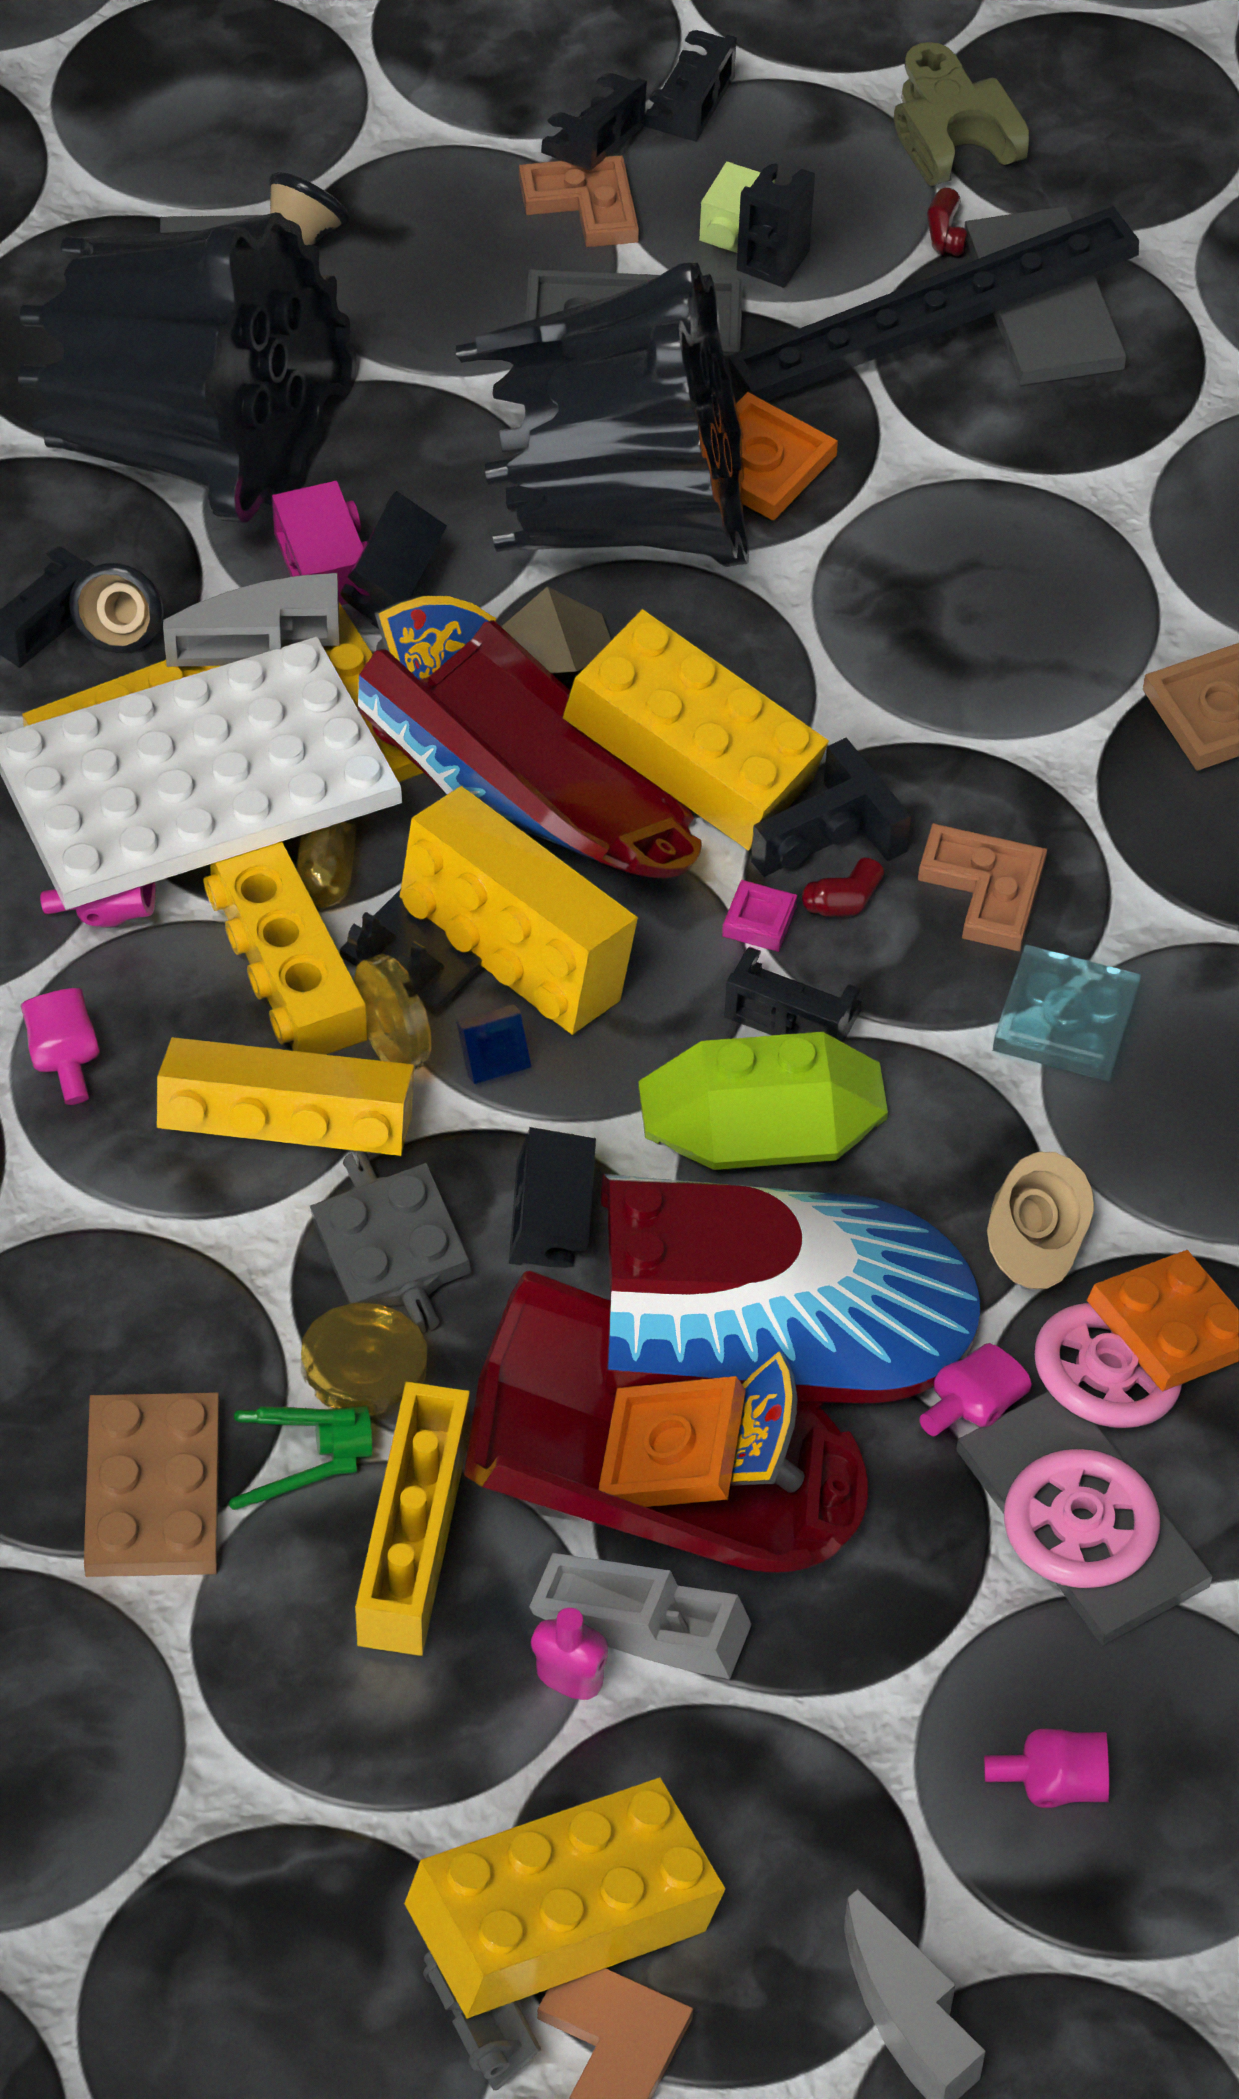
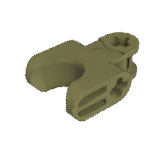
[894,42,1029,186]

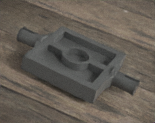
[310,1151,471,1334]

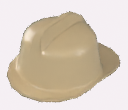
[987,1152,1094,1289]

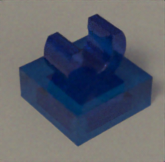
[456,1004,532,1084]

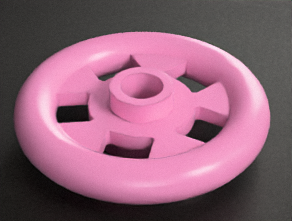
[1034,1303,1182,1428]
[1004,1449,1160,1588]

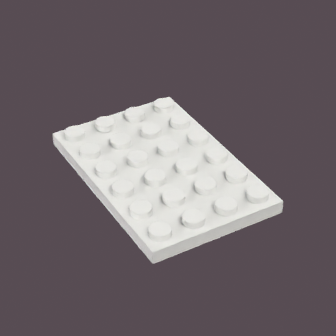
[0,637,402,910]

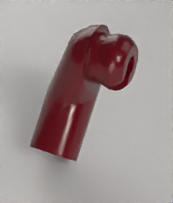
[927,188,968,256]
[802,857,884,916]

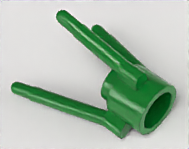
[229,1405,372,1510]

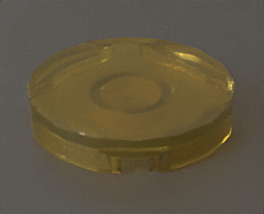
[354,954,431,1071]
[300,1303,427,1415]

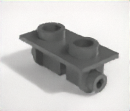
[423,1951,541,2090]

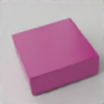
[722,880,797,952]

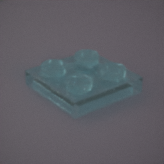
[992,944,1141,1082]

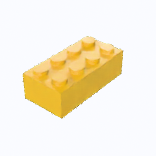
[563,609,829,851]
[399,786,638,1035]
[404,1777,725,2019]

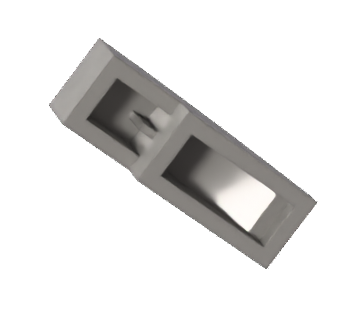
[163,573,339,667]
[529,1553,752,1679]
[844,1889,986,2099]

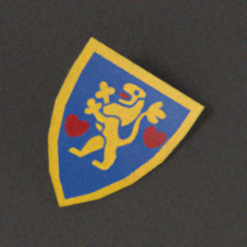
[375,596,496,680]
[730,1351,804,1493]

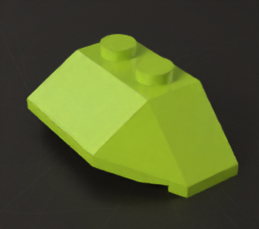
[638,1032,888,1170]

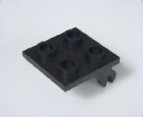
[339,889,482,1015]

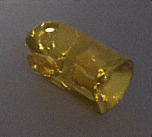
[296,821,357,908]

